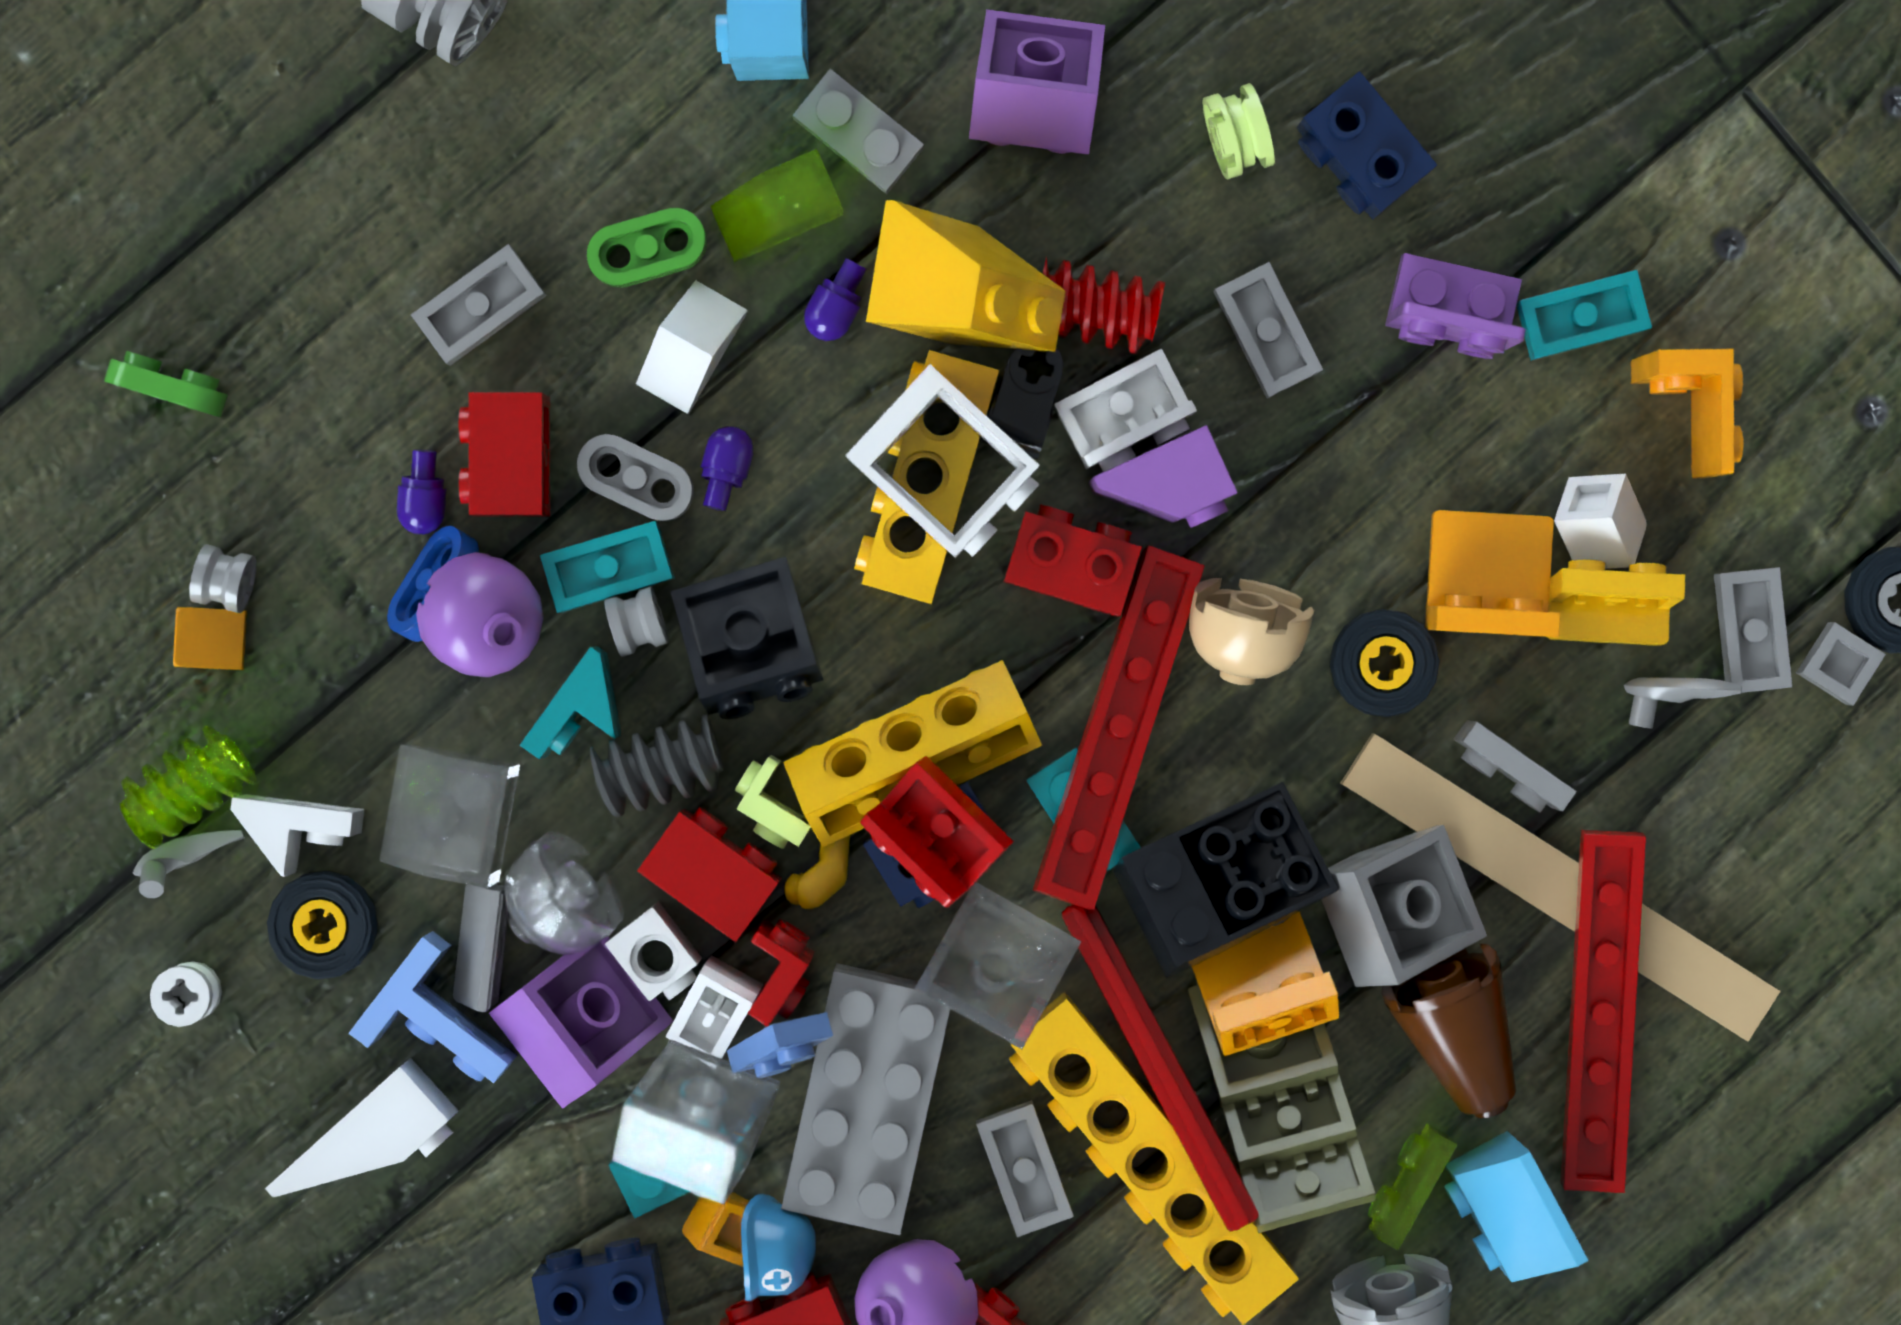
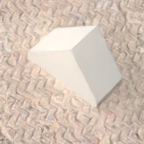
[636,280,748,415]
[666,955,763,1066]

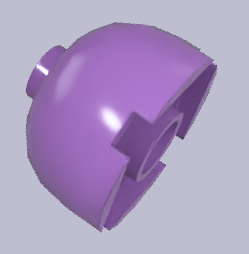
[416,552,544,677]
[854,1239,978,1325]

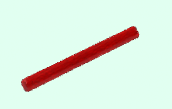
[1062,904,1259,1232]

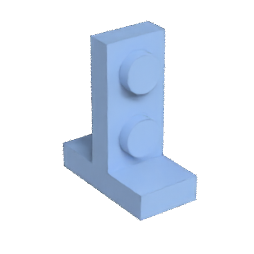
[349,931,517,1083]

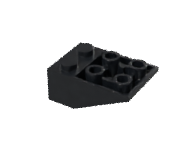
[1113,782,1339,979]

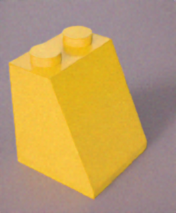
[866,200,1065,352]

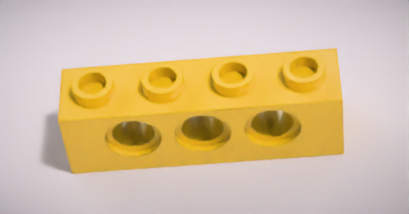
[854,350,999,605]
[783,660,1042,847]

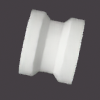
[150,961,222,1027]

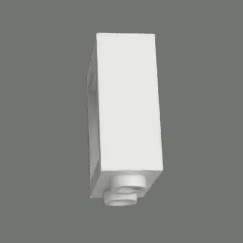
[846,364,1040,558]

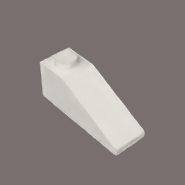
[265,1058,458,1197]

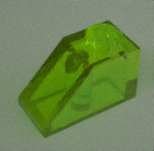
[710,149,844,262]

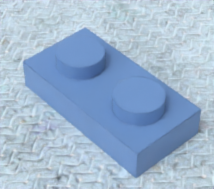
[727,1012,833,1078]

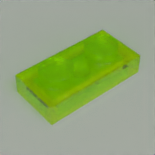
[1368,1123,1457,1250]

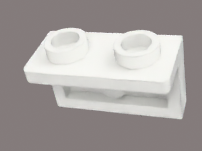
[1053,348,1197,472]

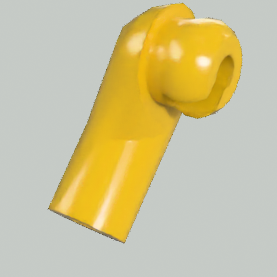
[784,835,850,909]

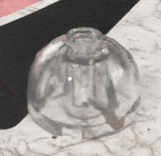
[504,831,624,955]

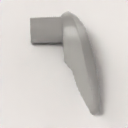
[1624,677,1742,729]
[133,830,245,898]

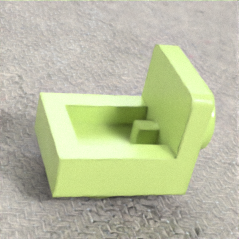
[734,755,811,849]

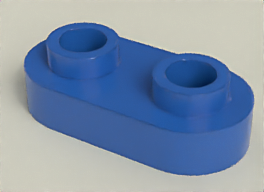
[387,526,479,642]

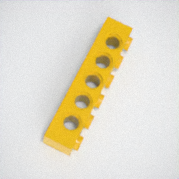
[1009,992,1299,1325]

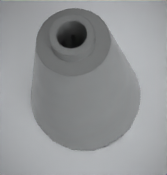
[1331,1254,1452,1325]

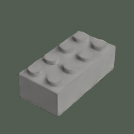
[781,963,953,1235]

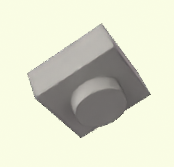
[1796,622,1886,705]

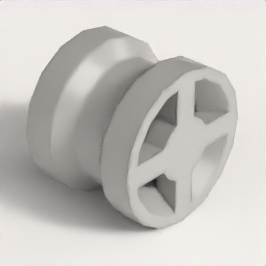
[190,544,257,614]
[604,586,669,657]

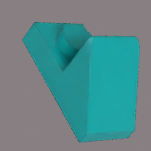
[520,646,621,759]

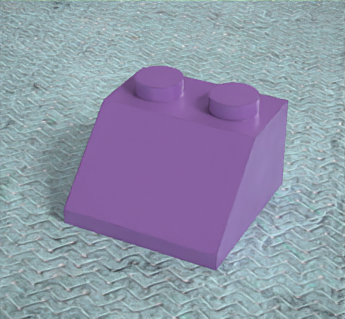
[969,9,1105,155]
[1088,425,1237,528]
[489,927,673,1109]

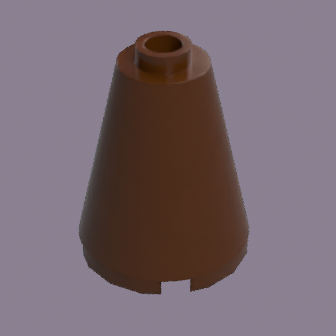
[1381,943,1516,1118]

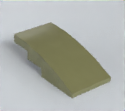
[1187,985,1376,1233]

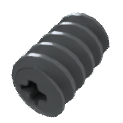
[590,714,723,818]

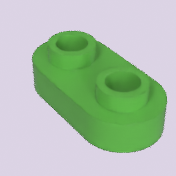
[587,208,707,288]
[104,351,228,418]

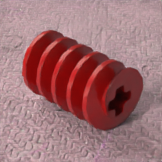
[1042,256,1165,354]

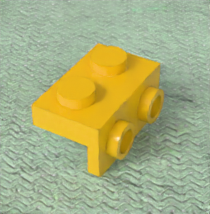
[1547,560,1685,646]

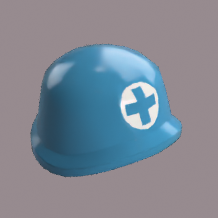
[741,1194,816,1302]

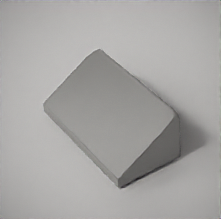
[453,882,512,1012]

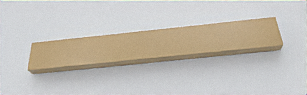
[1340,733,1781,1042]

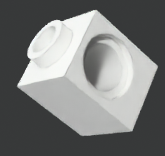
[605,902,702,1001]

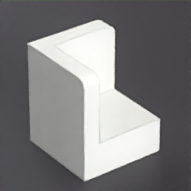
[1554,474,1647,569]

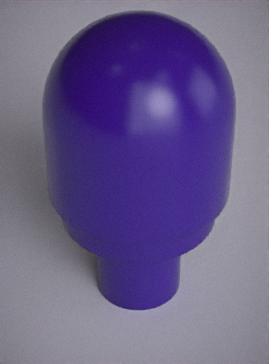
[804,258,867,341]
[700,426,754,511]
[397,450,447,535]

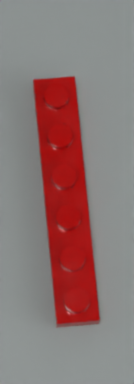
[1033,545,1205,910]
[1561,830,1646,1193]

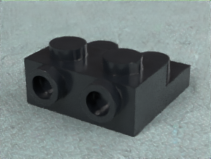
[671,556,824,720]

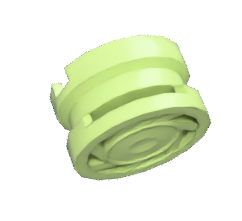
[1202,83,1275,180]

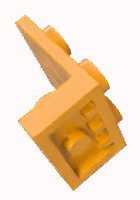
[1631,349,1743,479]
[1425,510,1560,637]
[1192,911,1339,1057]

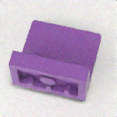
[1385,253,1526,359]

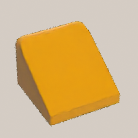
[173,607,247,670]
[682,1182,749,1267]

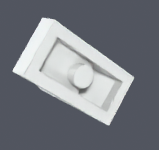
[231,794,365,877]

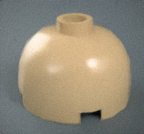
[1189,578,1314,685]

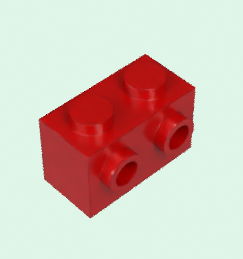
[458,392,550,517]
[1003,504,1142,617]
[637,807,782,942]

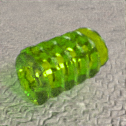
[119,724,258,849]

